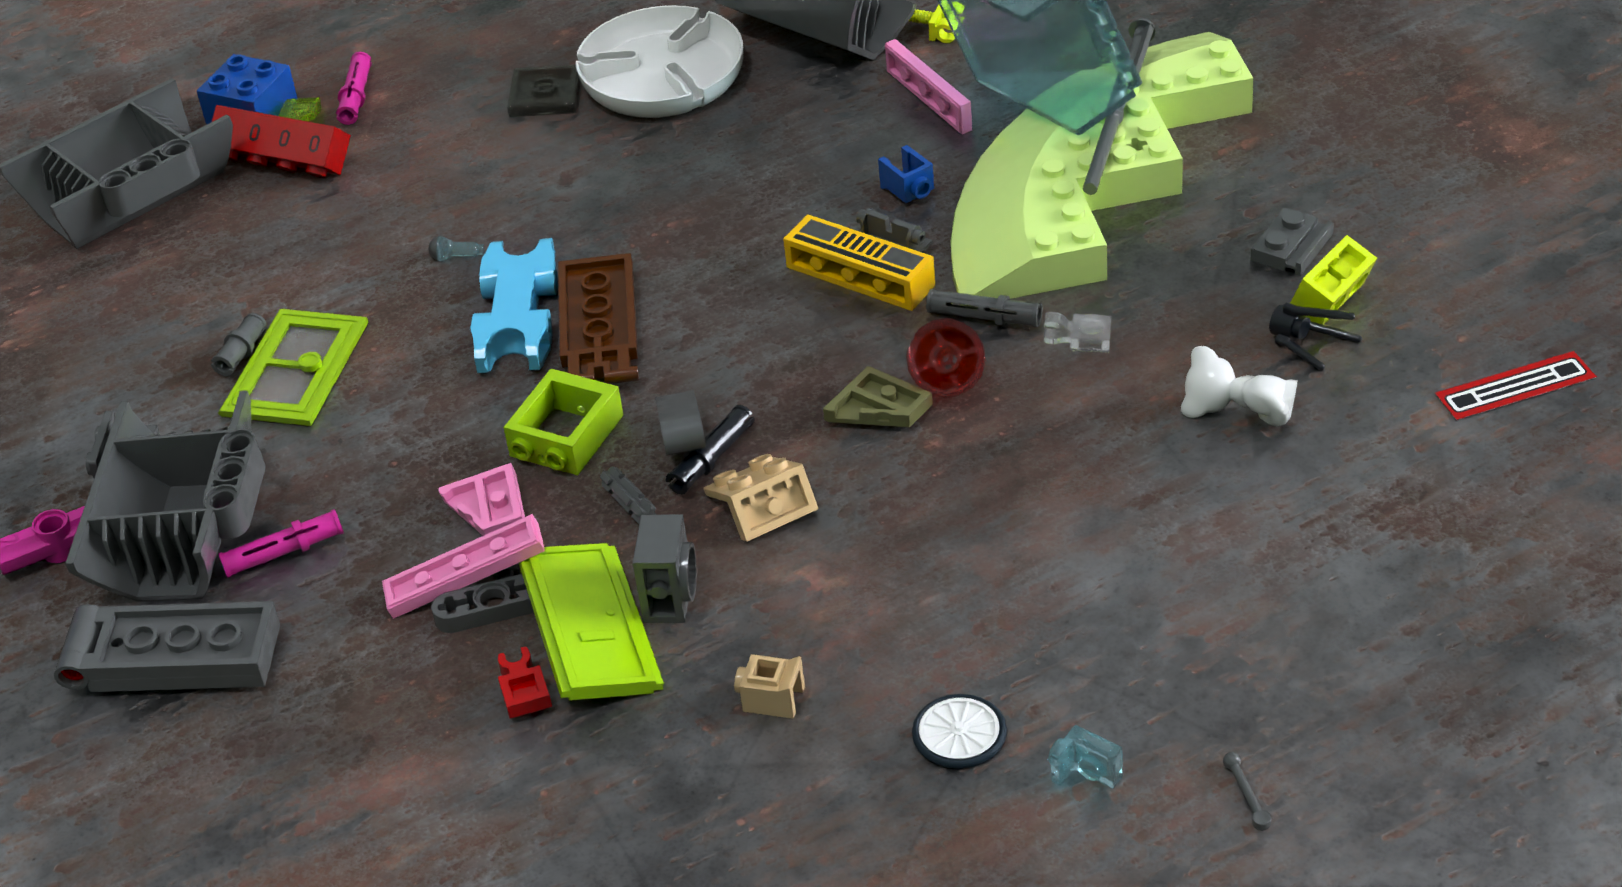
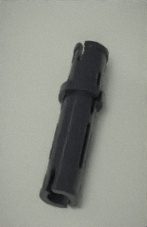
[666,405,755,495]

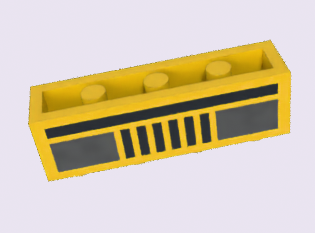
[783,214,935,311]

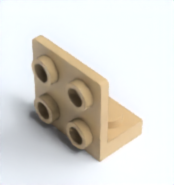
[704,454,819,542]

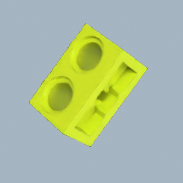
[1290,235,1377,325]

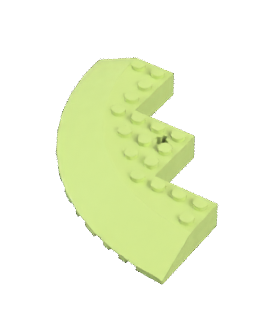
[950,32,1253,307]

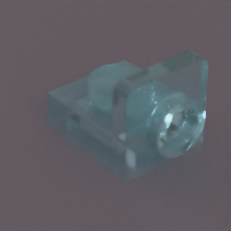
[1048,725,1123,789]

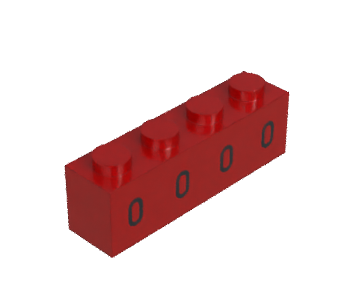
[212,105,351,178]

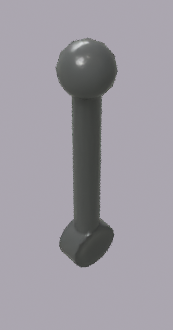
[1223,752,1271,831]

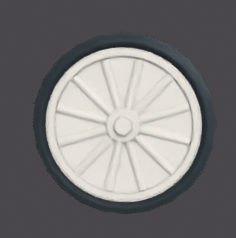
[912,694,1007,769]

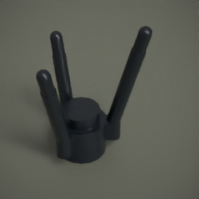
[1269,302,1362,370]

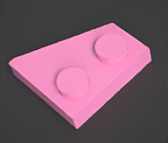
[438,463,525,536]

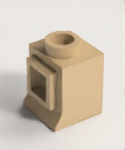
[734,654,805,719]

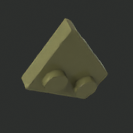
[823,366,933,427]

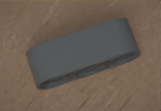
[655,390,706,456]

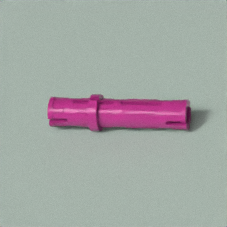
[336,52,372,125]
[218,509,344,578]

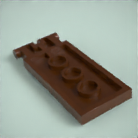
[558,253,639,384]

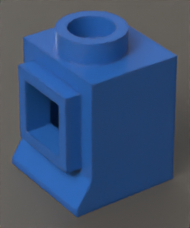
[878,145,934,203]

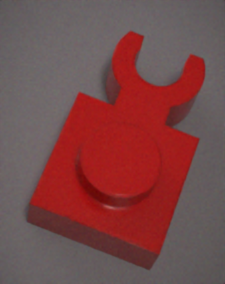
[498,646,552,719]

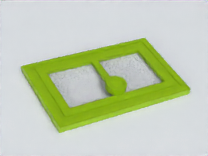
[218,309,369,426]

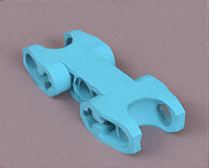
[470,238,558,373]

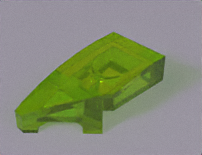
[279,97,322,122]

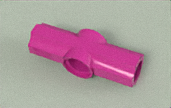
[0,506,85,575]

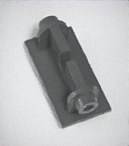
[856,208,933,253]

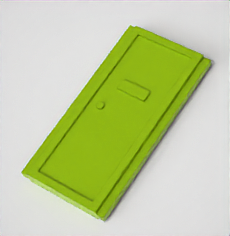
[519,543,664,700]

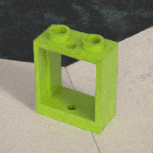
[503,369,624,476]

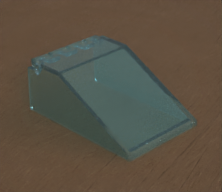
[937,0,1142,135]

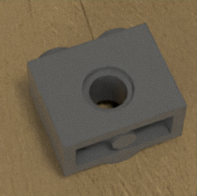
[633,514,697,623]

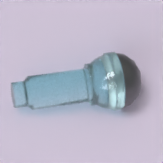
[428,236,484,261]

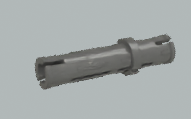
[926,289,1043,327]

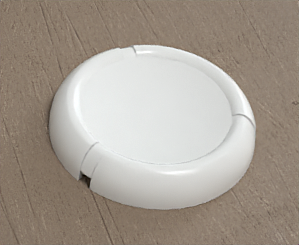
[576,5,744,118]

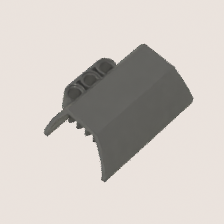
[715,0,917,60]
[0,78,233,249]
[65,390,266,601]

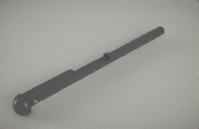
[1083,18,1156,195]

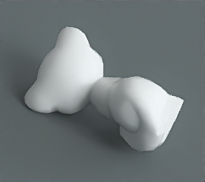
[1181,346,1298,427]

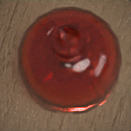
[906,318,986,398]

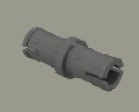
[211,313,267,376]

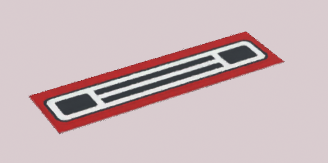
[1435,351,1597,420]

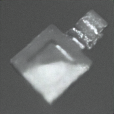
[1044,312,1111,353]

